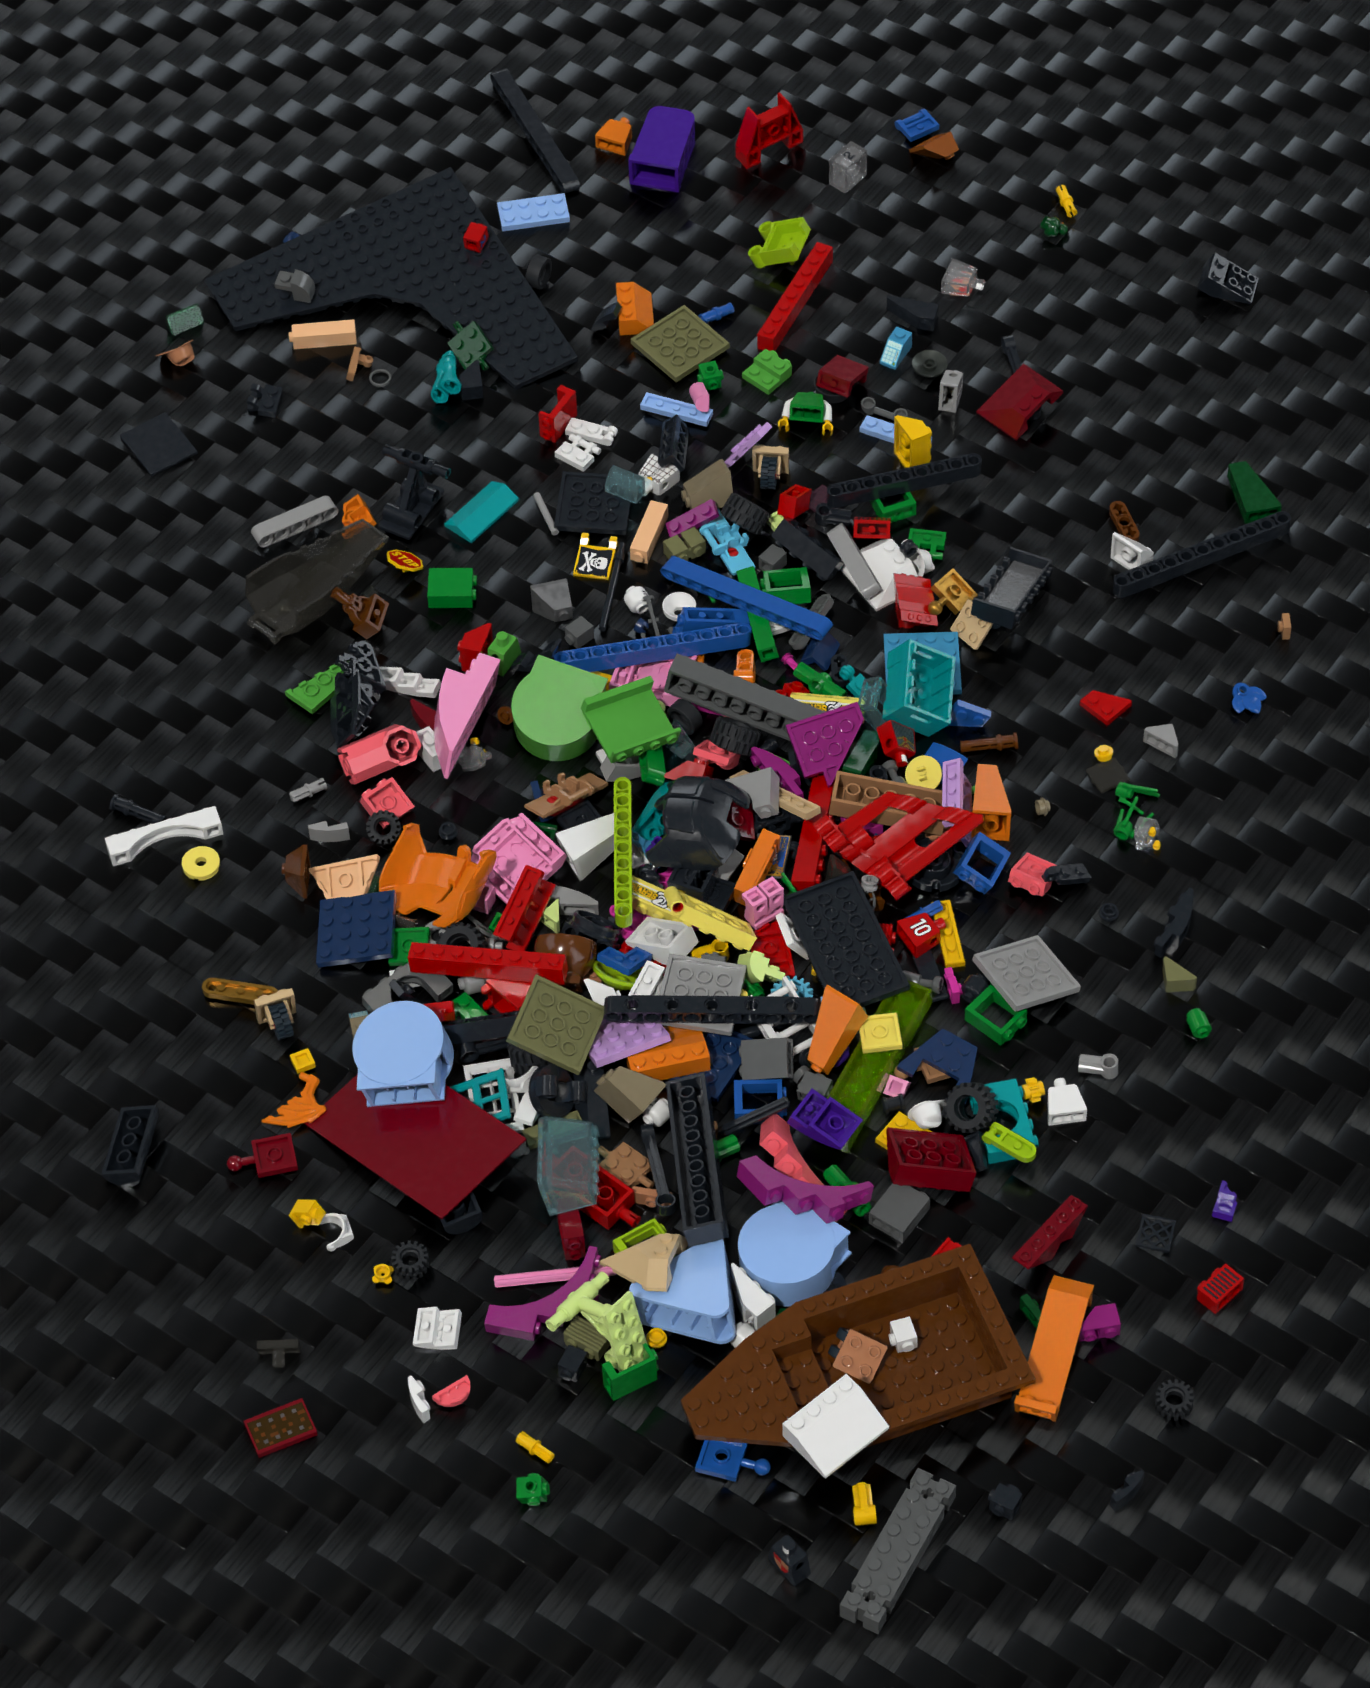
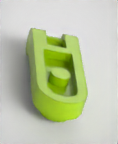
[982,1122,1036,1163]

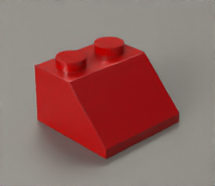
[457,623,493,672]
[664,758,714,780]

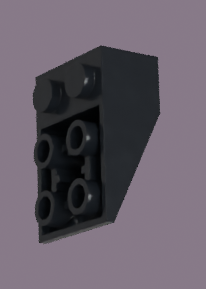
[1197,253,1259,304]

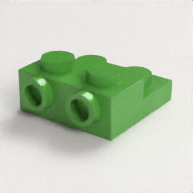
[742,349,792,395]

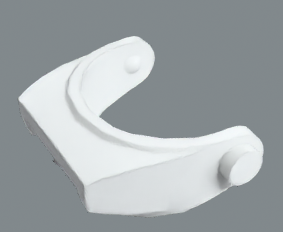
[504,1066,538,1093]
[320,1213,354,1251]

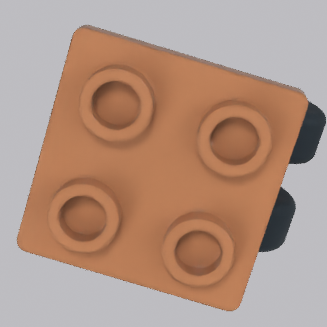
[828,1327,887,1384]

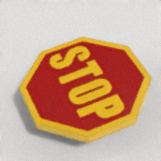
[387,549,423,573]

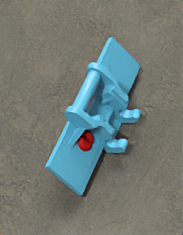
[699,508,755,575]

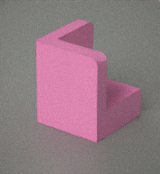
[473,884,496,914]

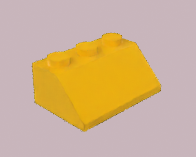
[894,415,932,468]

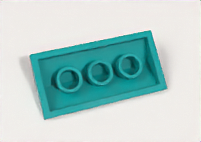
[444,481,519,543]

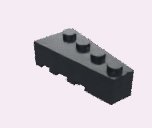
[771,518,844,581]

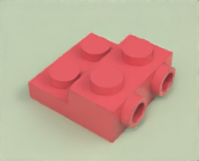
[693,740,740,770]
[360,777,415,829]
[1008,852,1057,897]

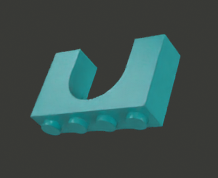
[969,1079,1039,1164]

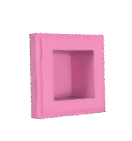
[883,1075,911,1097]

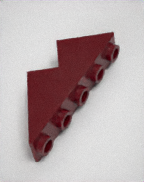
[1012,1195,1088,1269]

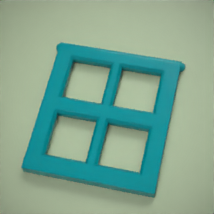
[450,1068,511,1121]

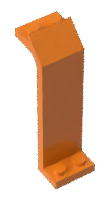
[1014,1275,1094,1422]

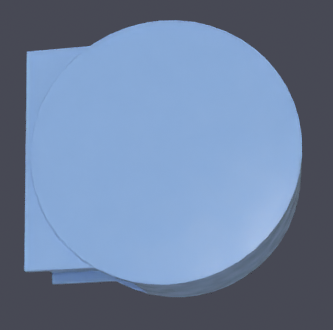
[352,1001,454,1107]
[738,1200,852,1307]

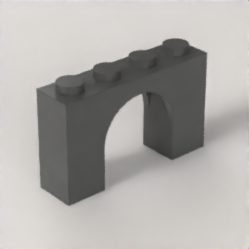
[362,962,453,1013]

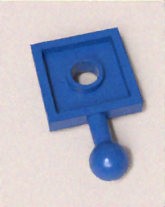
[695,1440,771,1482]

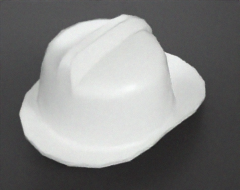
[902,539,935,577]
[908,1100,947,1129]

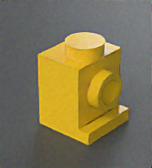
[289,1199,326,1228]

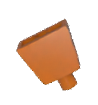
[595,117,632,156]

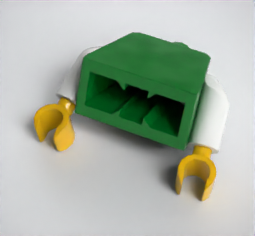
[778,392,833,436]

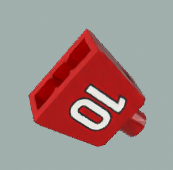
[897,913,946,958]

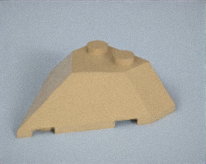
[599,1233,688,1292]

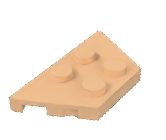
[309,854,380,899]

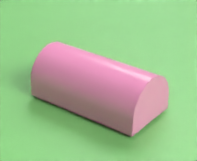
[689,382,709,412]

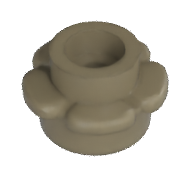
[1035,797,1050,816]

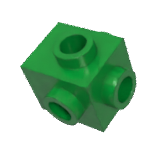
[697,361,724,391]
[516,1473,550,1506]

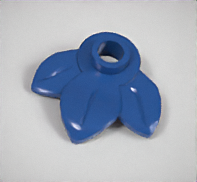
[1232,683,1267,714]

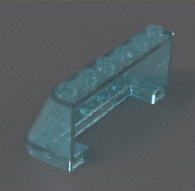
[537,1116,600,1216]

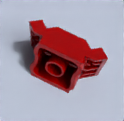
[893,573,938,628]

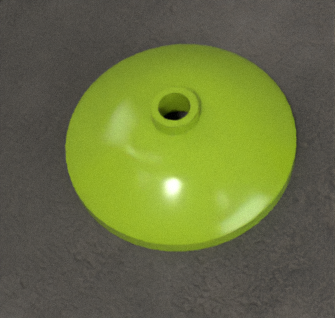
[593,960,642,991]

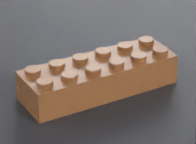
[829,771,944,836]

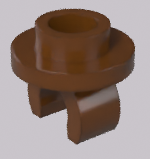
[497,706,513,725]

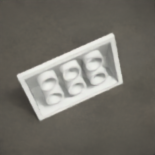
[782,1374,889,1479]

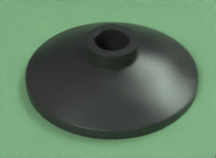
[912,350,947,378]

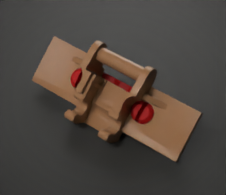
[524,772,608,819]

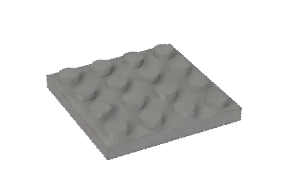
[972,935,1081,1012]
[656,953,747,1036]

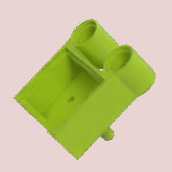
[748,217,811,268]

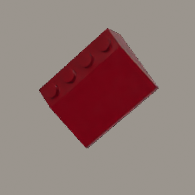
[886,1127,976,1192]

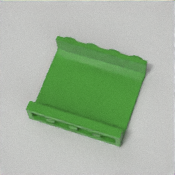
[581,676,681,763]

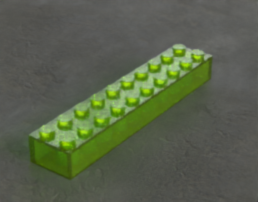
[813,980,932,1153]

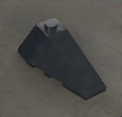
[567,1059,611,1140]

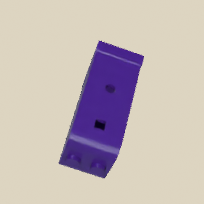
[628,106,695,192]

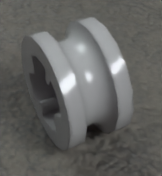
[861,875,879,892]

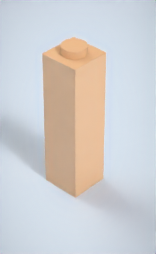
[289,320,357,349]
[630,500,668,564]

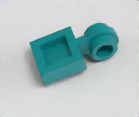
[839,665,873,698]

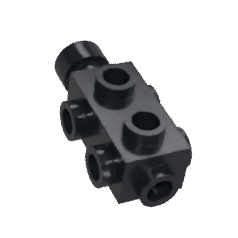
[753,807,804,840]

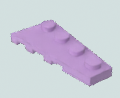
[724,422,772,468]

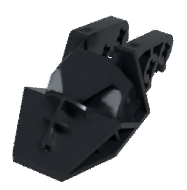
[330,641,386,748]

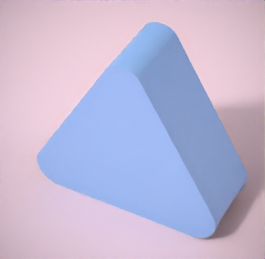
[629,1239,736,1344]

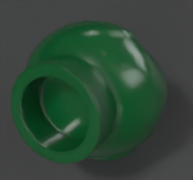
[1040,216,1068,237]

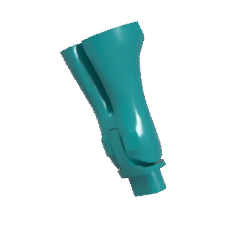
[431,350,462,403]

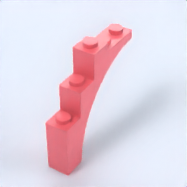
[759,1113,847,1222]

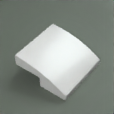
[413,1307,462,1350]

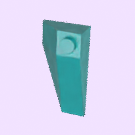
[632,782,669,841]

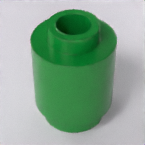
[1186,1008,1212,1038]

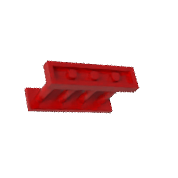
[493,865,556,951]

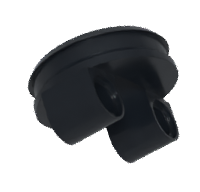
[561,910,622,956]
[528,1064,586,1119]

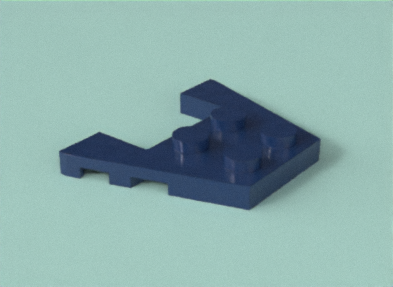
[897,1029,978,1107]

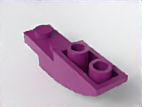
[750,747,804,798]

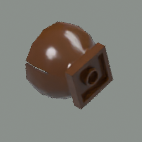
[534,933,597,993]

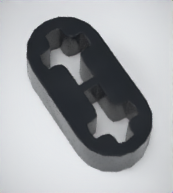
[831,654,848,687]

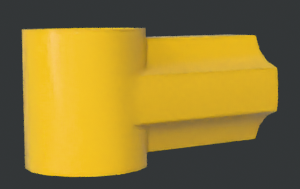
[690,939,730,962]
[852,1482,877,1526]

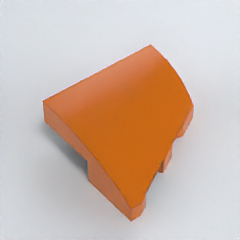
[341,494,377,538]

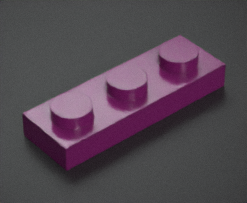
[665,499,719,538]

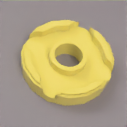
[182,846,220,881]

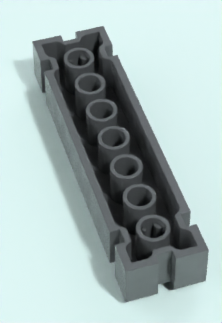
[840,1468,956,1634]

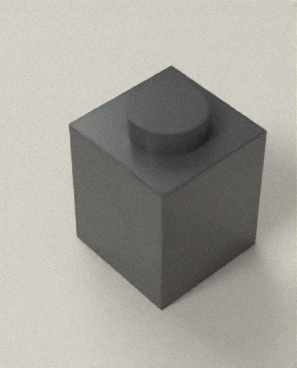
[759,544,787,571]
[565,616,594,649]

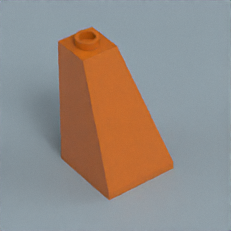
[971,764,1011,841]
[807,985,868,1075]

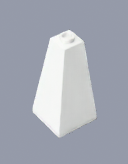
[556,813,623,881]

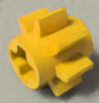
[1021,1077,1045,1103]

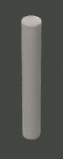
[533,492,559,535]

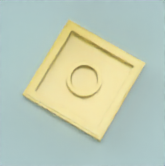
[859,1012,902,1054]

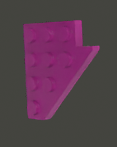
[785,702,864,788]

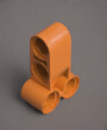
[734,649,756,683]

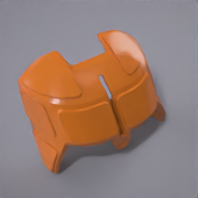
[379,823,497,928]

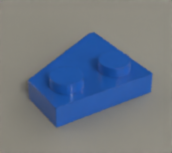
[948,700,991,727]

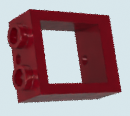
[555,1194,586,1260]

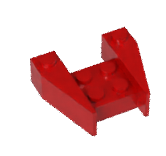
[735,92,803,169]

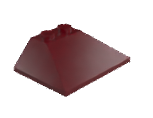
[976,363,1064,441]

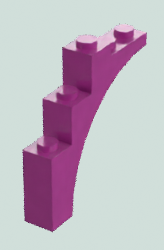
[737,1155,874,1224]
[484,1246,601,1341]

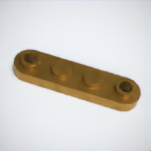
[202,978,278,1005]

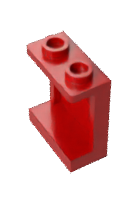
[539,385,577,443]

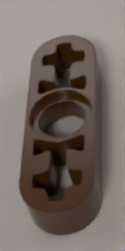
[1109,501,1140,542]

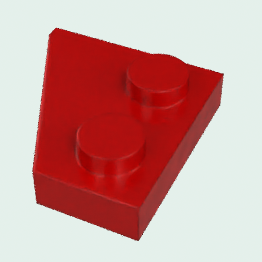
[1080,690,1132,726]

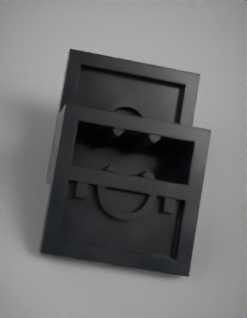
[667,868,736,912]

